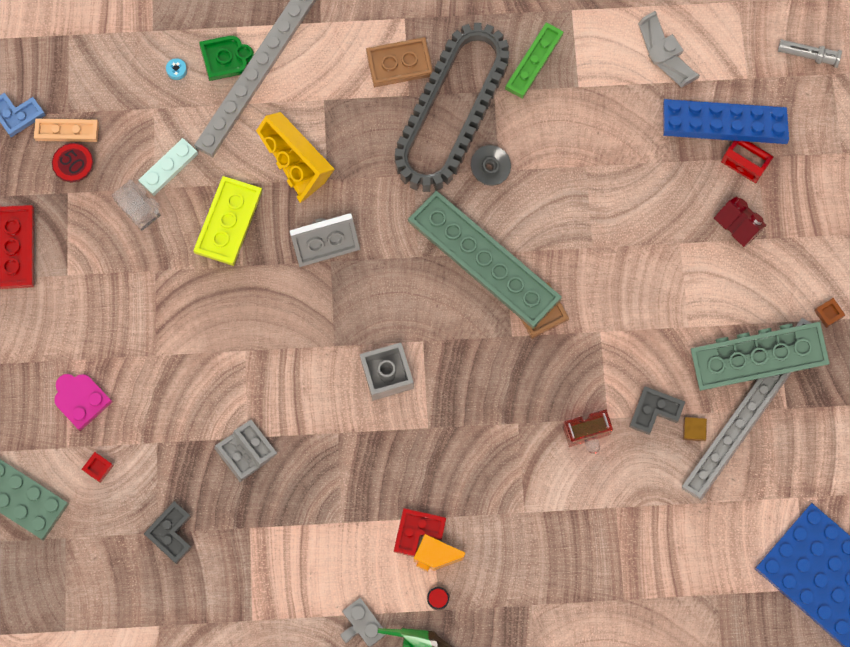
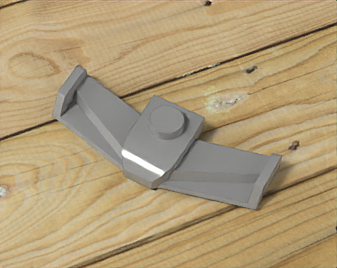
[638,11,700,88]

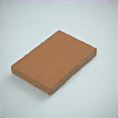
[366,37,433,88]

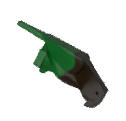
[378,628,452,647]

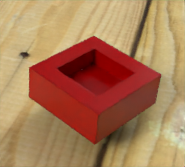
[81,452,114,483]

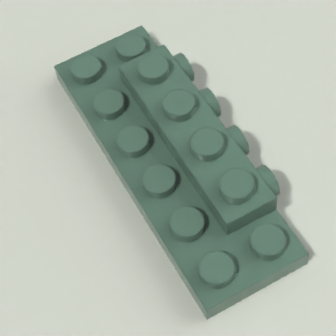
[691,322,830,391]

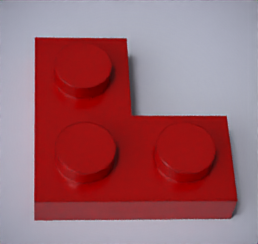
[394,508,446,557]

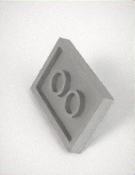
[290,213,360,267]

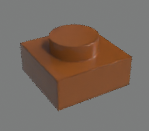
[814,298,845,328]

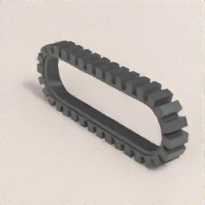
[395,23,509,192]

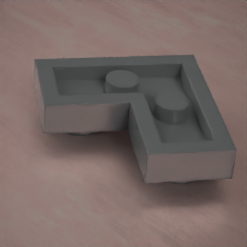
[629,386,685,435]
[144,501,192,564]

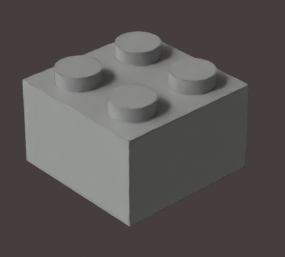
[360,343,414,401]

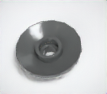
[470,145,511,186]

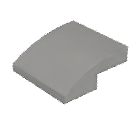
[214,420,277,482]

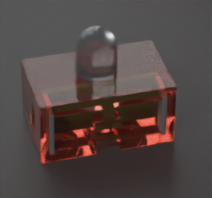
[563,409,613,454]

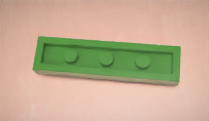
[505,22,564,99]

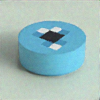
[166,58,187,80]

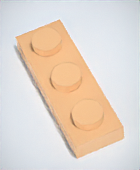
[34,119,99,142]

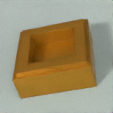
[683,417,707,441]

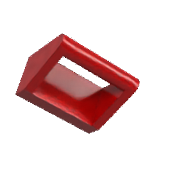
[721,140,774,184]

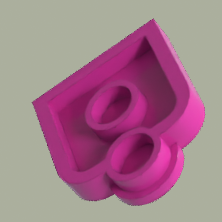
[54,374,112,431]

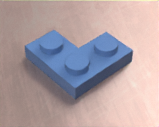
[0,93,46,137]

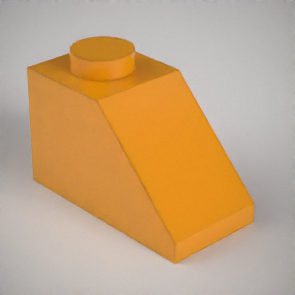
[414,534,465,572]

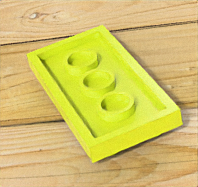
[193,176,263,266]

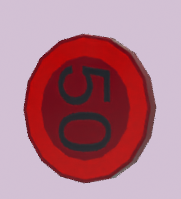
[52,143,94,183]

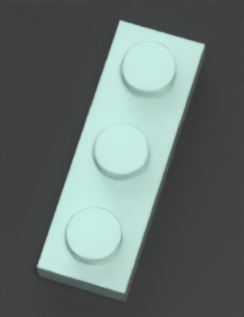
[138,138,198,196]

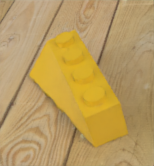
[256,112,335,203]

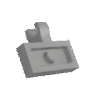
[340,598,387,647]

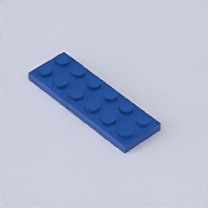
[663,99,789,144]

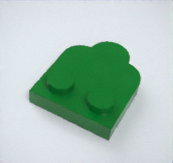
[199,35,254,81]

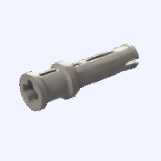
[778,39,842,68]

